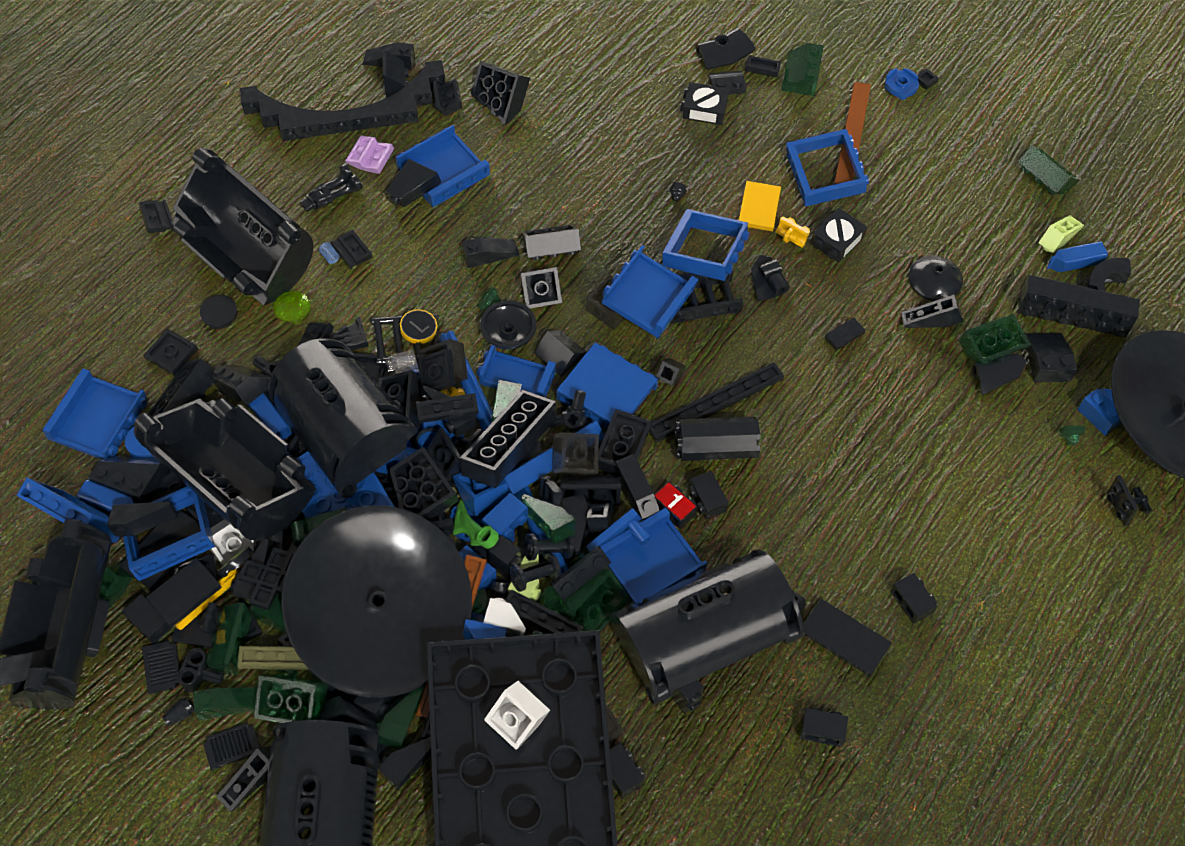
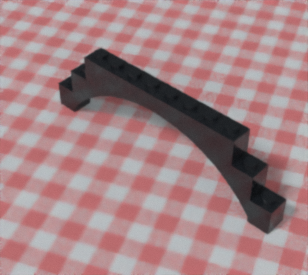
[240,60,445,141]

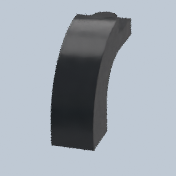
[1085,258,1131,291]

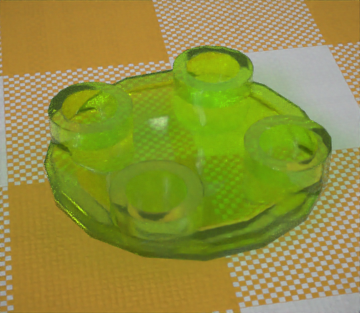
[273,291,310,324]

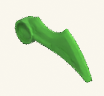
[453,499,499,549]

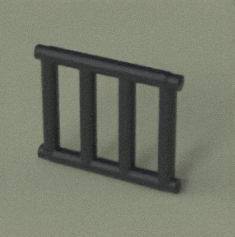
[370,314,441,365]

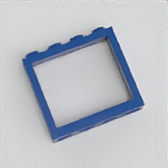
[786,129,869,207]
[663,209,750,281]
[16,478,120,543]
[123,486,215,581]

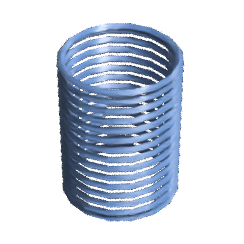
[319,242,340,264]

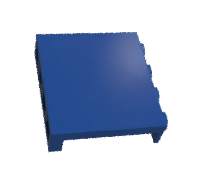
[396,125,490,208]
[602,245,698,338]
[557,343,658,429]
[43,369,148,460]
[600,508,707,607]

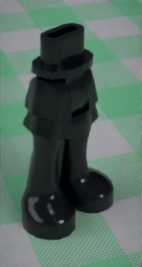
[300,163,363,212]

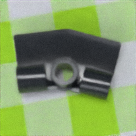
[696,28,756,70]

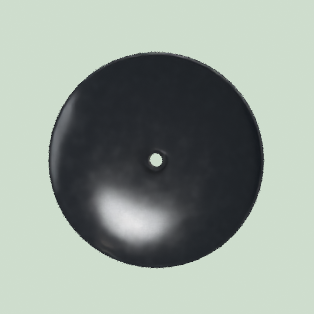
[1111,330,1185,479]
[282,505,472,697]

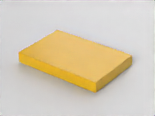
[739,181,781,232]

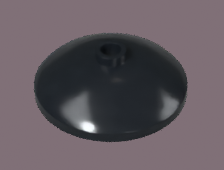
[908,255,963,301]
[480,301,536,349]

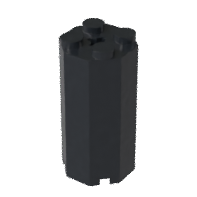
[674,417,760,461]

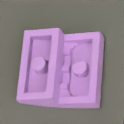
[346,136,394,174]

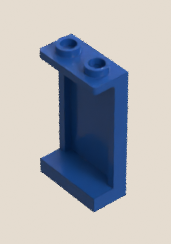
[477,345,556,398]

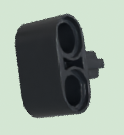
[178,648,224,693]

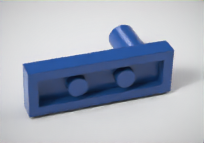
[586,508,651,552]

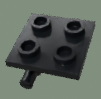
[1107,475,1153,526]
[171,602,225,649]

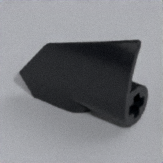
[751,255,790,301]
[972,353,1028,395]

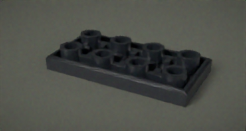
[119,510,201,590]
[803,598,892,677]

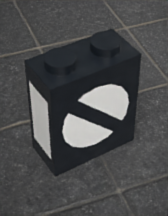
[680,82,729,125]
[810,208,867,263]

